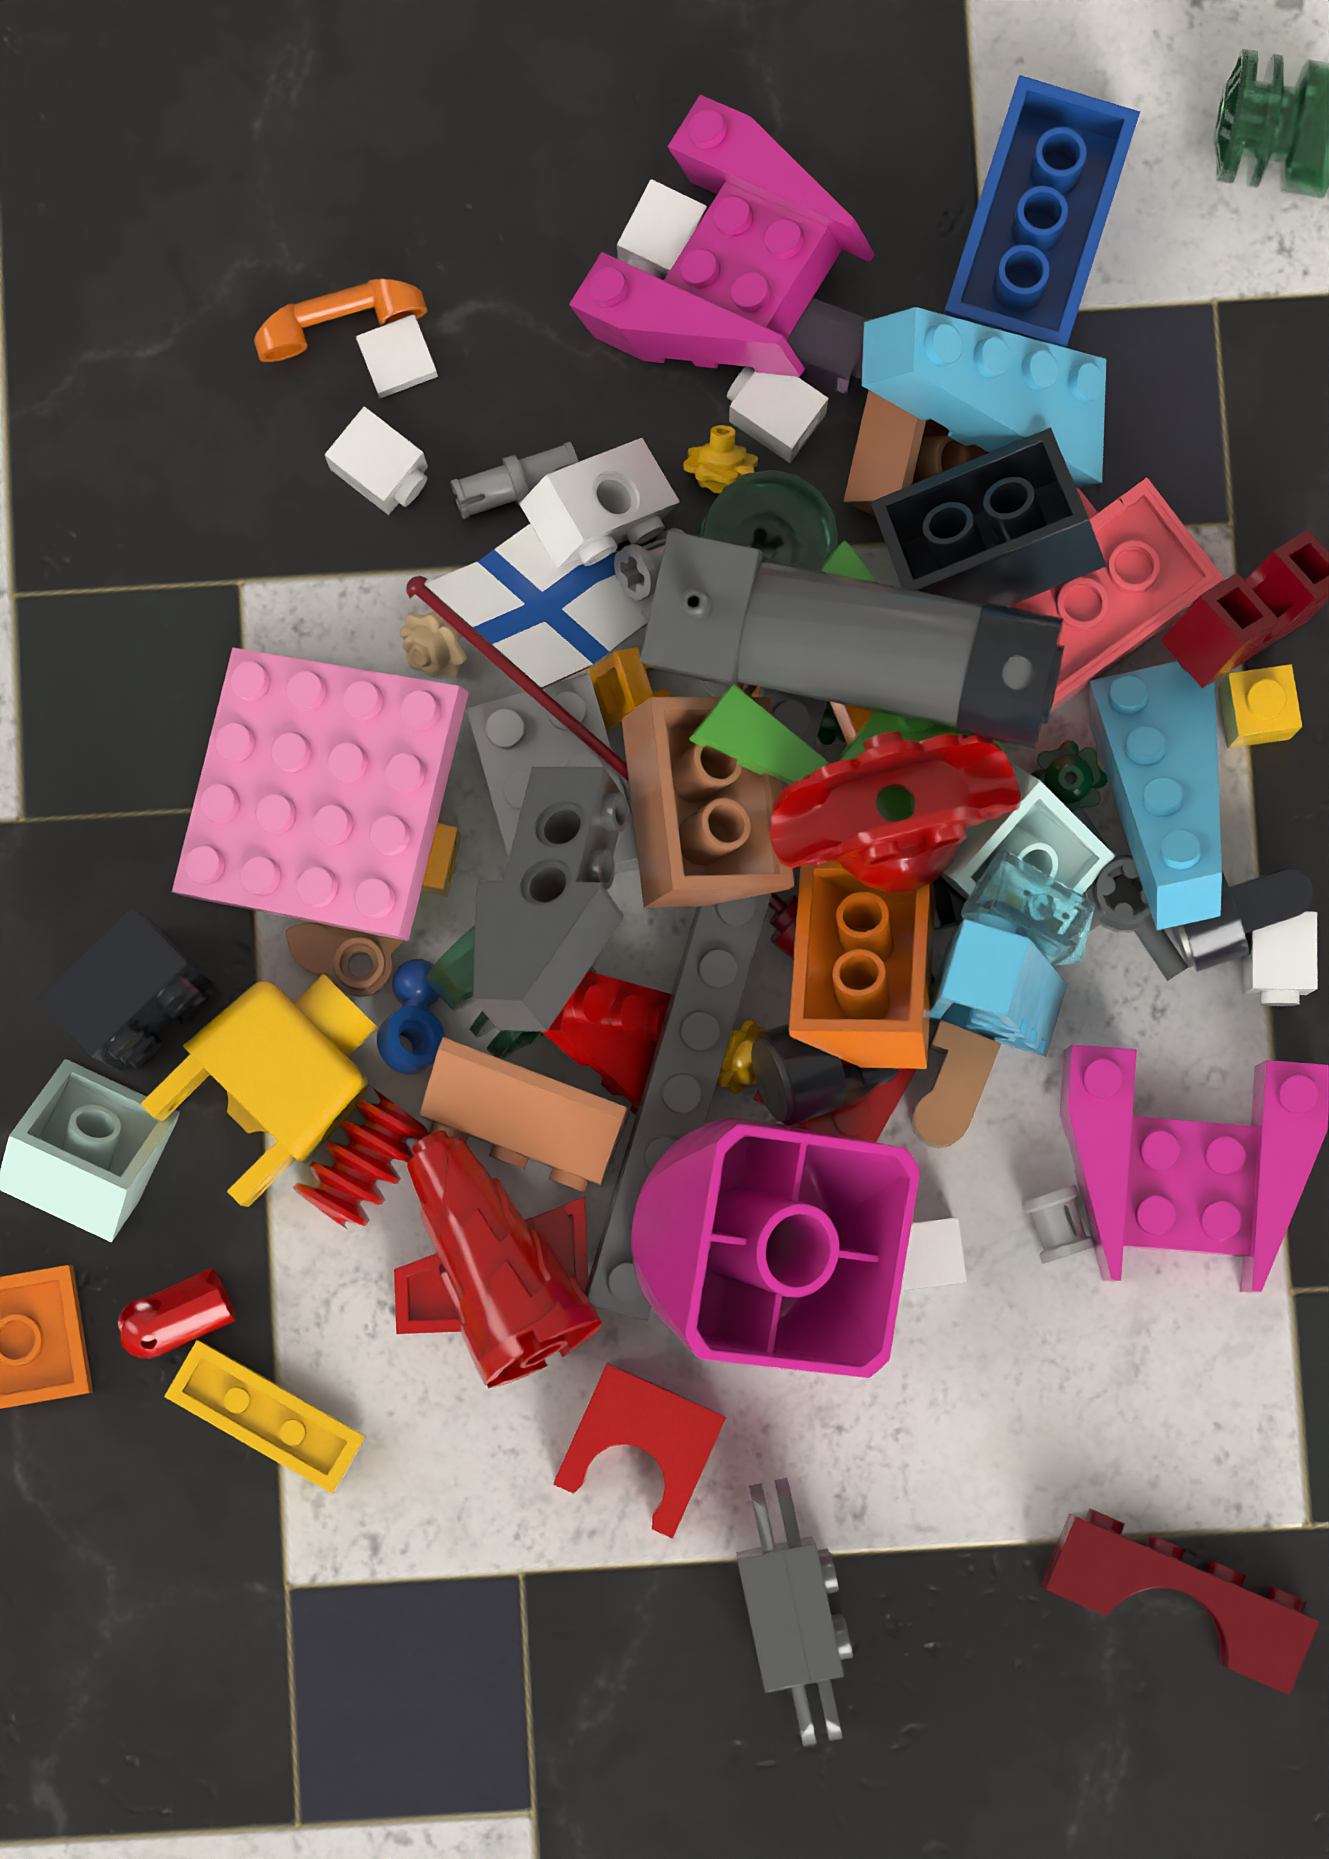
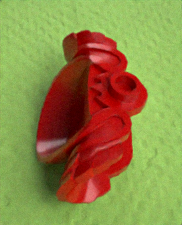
[770,731,1021,893]

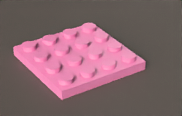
[172,648,469,941]

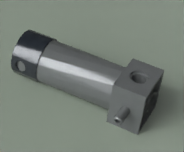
[640,531,1065,749]

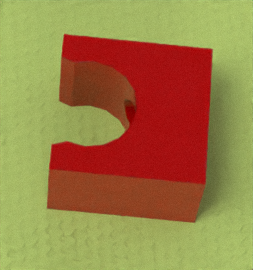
[553,1363,726,1539]

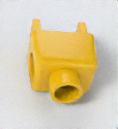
[140,973,378,1207]

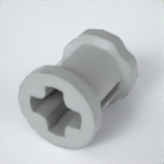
[614,528,686,601]
[1022,1185,1096,1264]

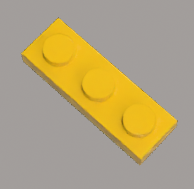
[164,1340,367,1494]

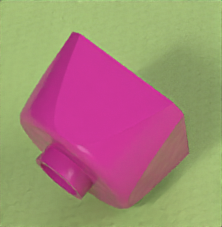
[631,1117,920,1378]

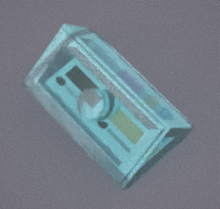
[961,849,1096,967]

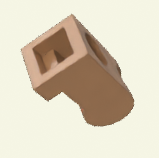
[911,1020,1001,1148]

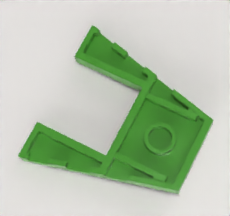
[689,540,1007,822]

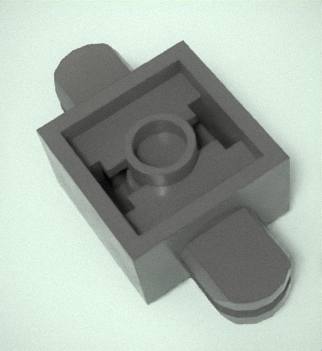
[736,1478,853,1747]

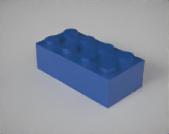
[943,75,1140,348]

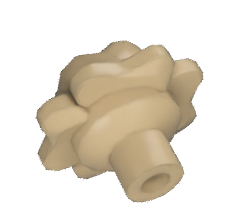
[400,611,467,678]

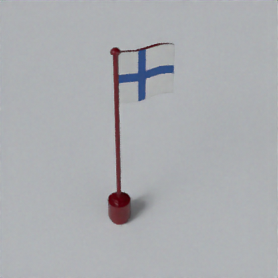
[406,523,798,962]

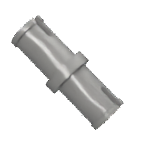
[451,441,579,519]

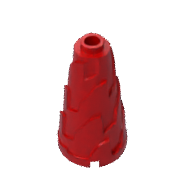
[407,1130,602,1388]

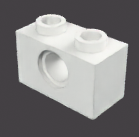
[519,438,680,569]

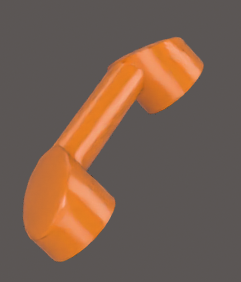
[254,278,427,362]

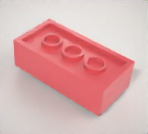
[1008,478,1225,714]

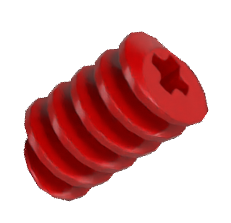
[293,1086,430,1229]

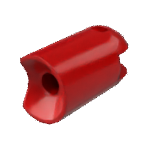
[118,1267,236,1359]

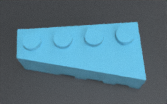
[862,307,1106,488]
[1089,661,1222,930]
[929,913,1068,1057]

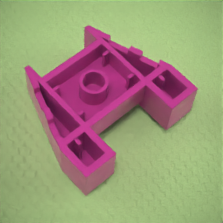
[569,95,875,377]
[1060,1044,1329,1293]

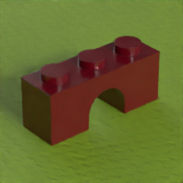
[1160,529,1329,689]

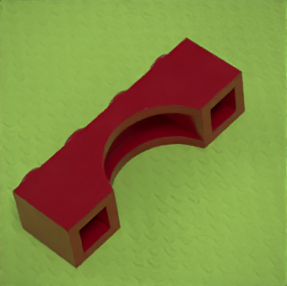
[1039,1508,1319,1695]

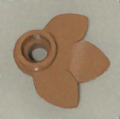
[286,923,406,997]

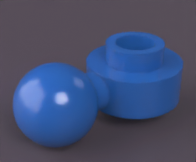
[377,959,445,1074]

